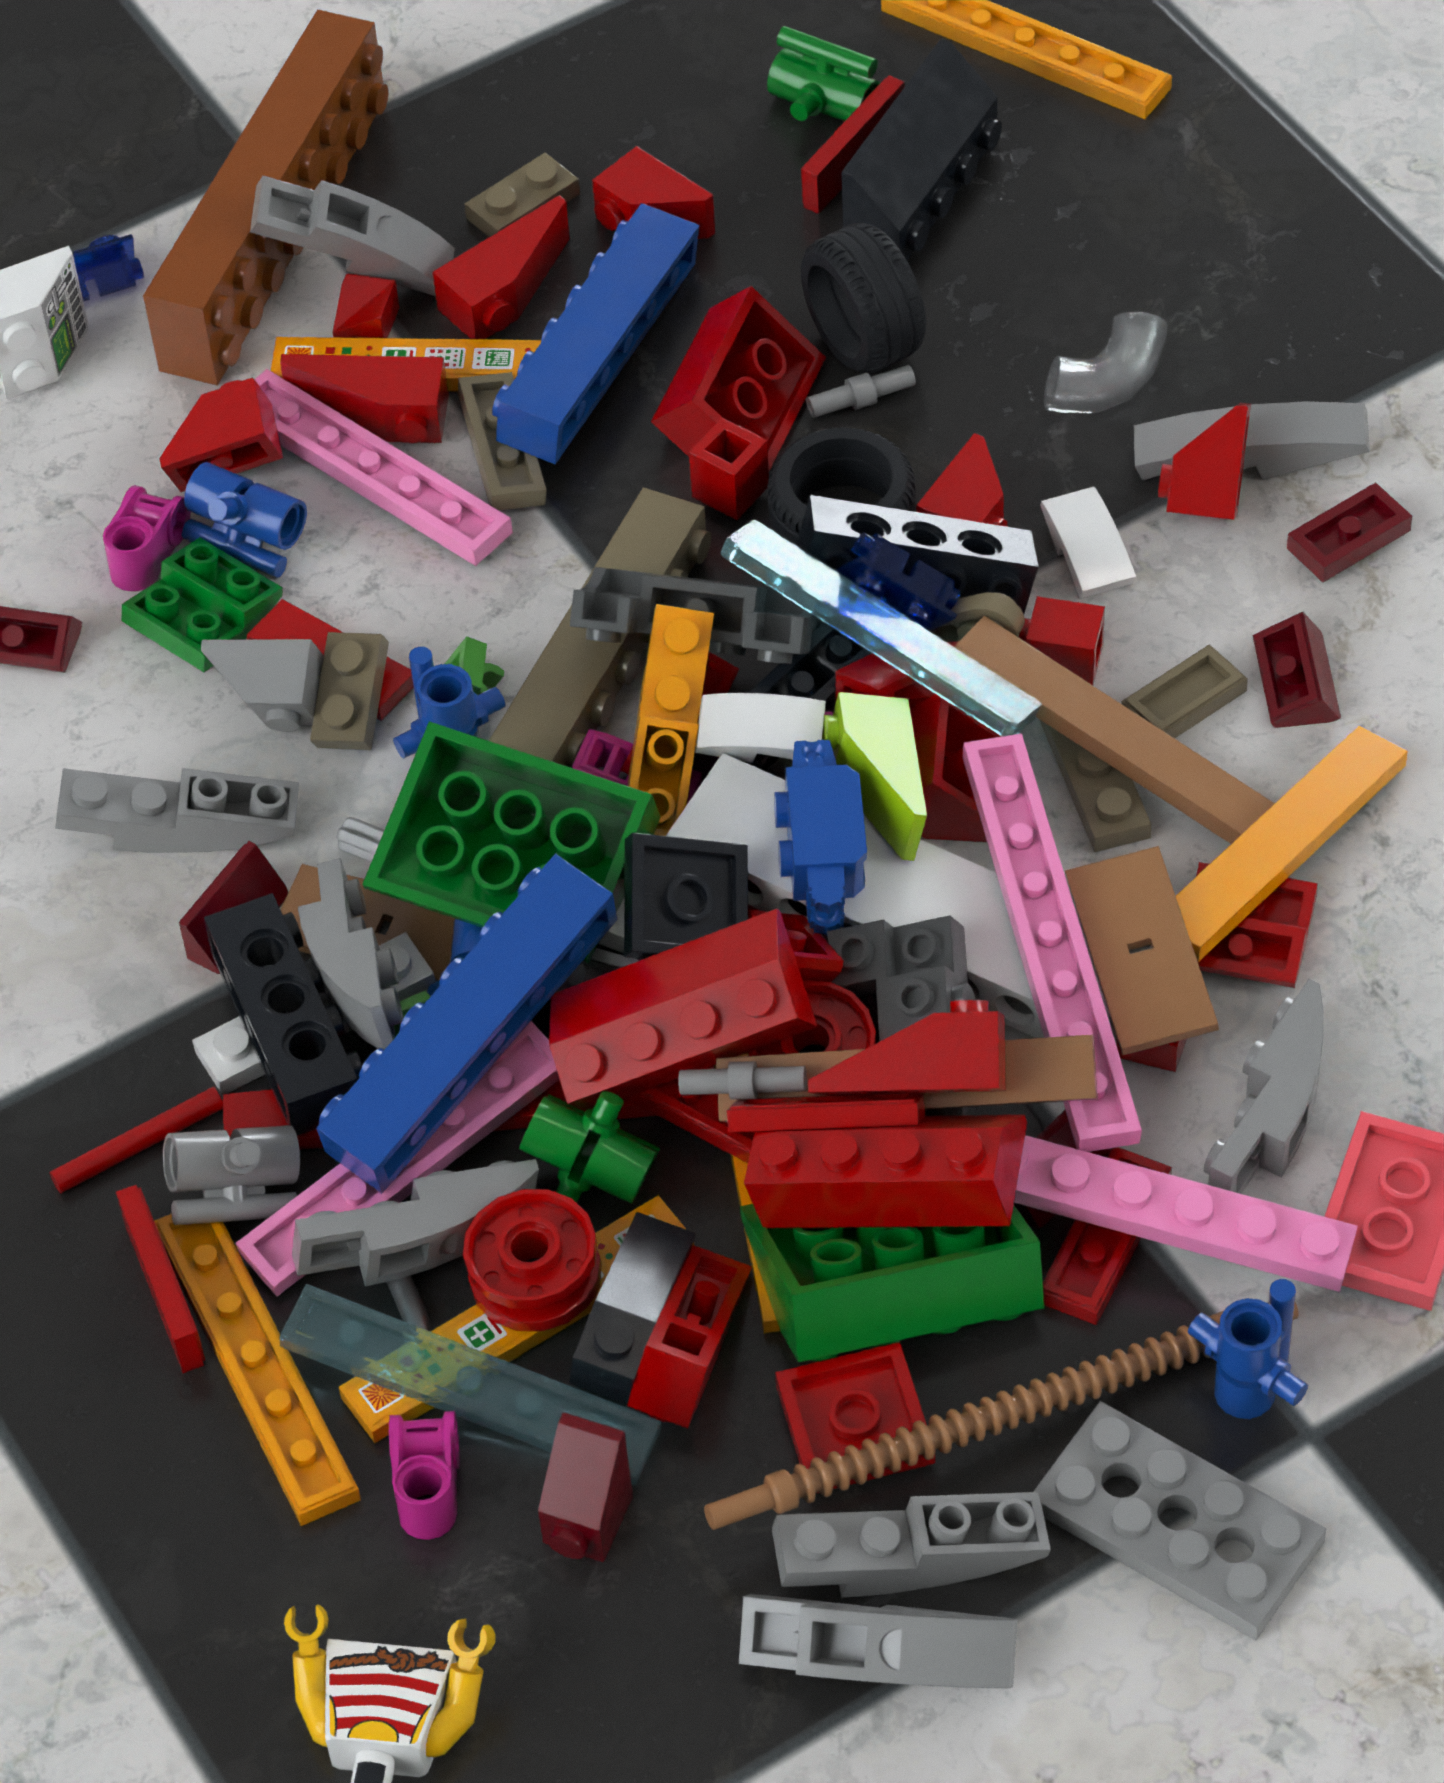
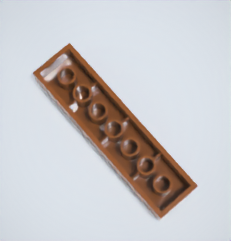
[143,9,389,386]

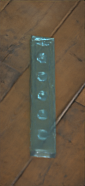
[720,519,1042,737]
[279,1284,661,1486]

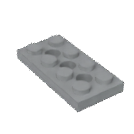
[1033,1401,1326,1640]

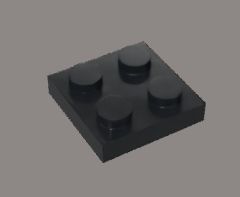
[624,833,748,959]

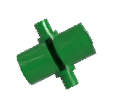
[767,26,880,121]
[519,1091,661,1204]

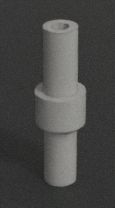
[806,365,916,418]
[679,1061,807,1100]

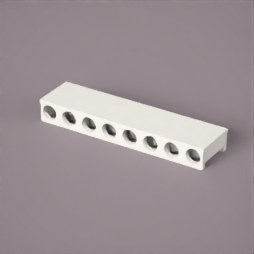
[666,753,1152,1038]

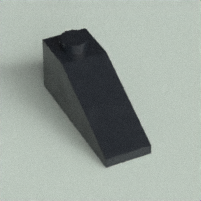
[569,1212,696,1405]

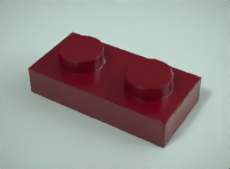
[1287,482,1412,582]

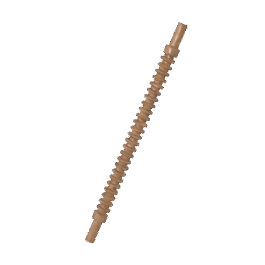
[704,1302,1299,1530]

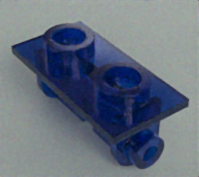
[72,234,144,302]
[836,532,961,631]

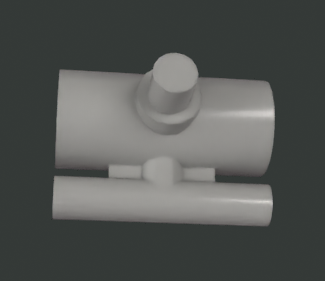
[163,1125,300,1225]

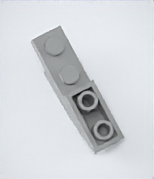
[250,176,455,296]
[55,768,299,853]
[298,858,403,1050]
[1203,979,1323,1194]
[292,1159,539,1286]
[772,1492,1051,1598]
[739,1594,1018,1688]

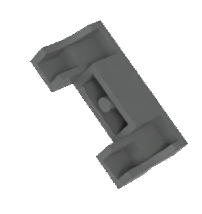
[570,567,826,664]
[827,915,977,1116]

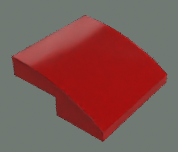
[1196,862,1318,988]

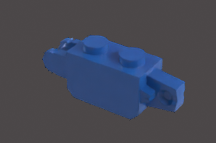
[774,740,867,937]

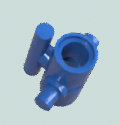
[182,462,307,578]
[393,647,506,759]
[1188,1279,1309,1419]

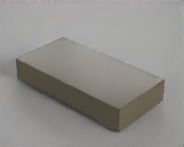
[1121,644,1248,738]

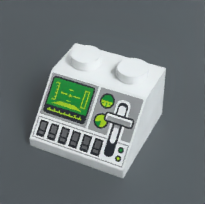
[0,246,89,399]

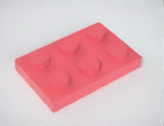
[1324,1111,1444,1311]

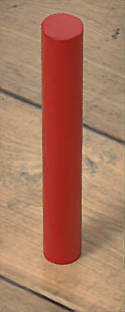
[49,1087,223,1194]

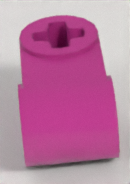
[102,485,191,591]
[389,1411,459,1540]

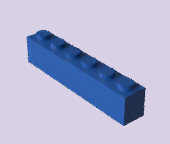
[492,203,699,464]
[316,854,618,1194]

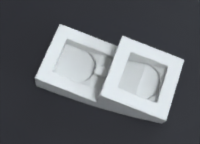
[1040,487,1136,599]
[695,693,826,763]

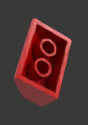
[651,286,826,471]

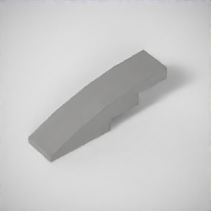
[1134,401,1370,480]

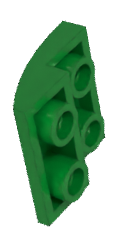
[121,537,283,673]

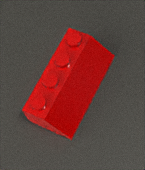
[549,909,818,1110]
[744,1114,1027,1228]

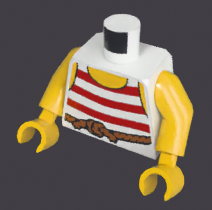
[284,1605,496,1783]

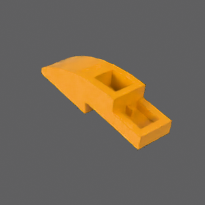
[627,604,714,836]

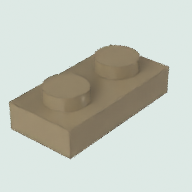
[465,152,580,237]
[310,632,389,750]

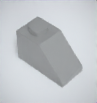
[201,639,324,732]

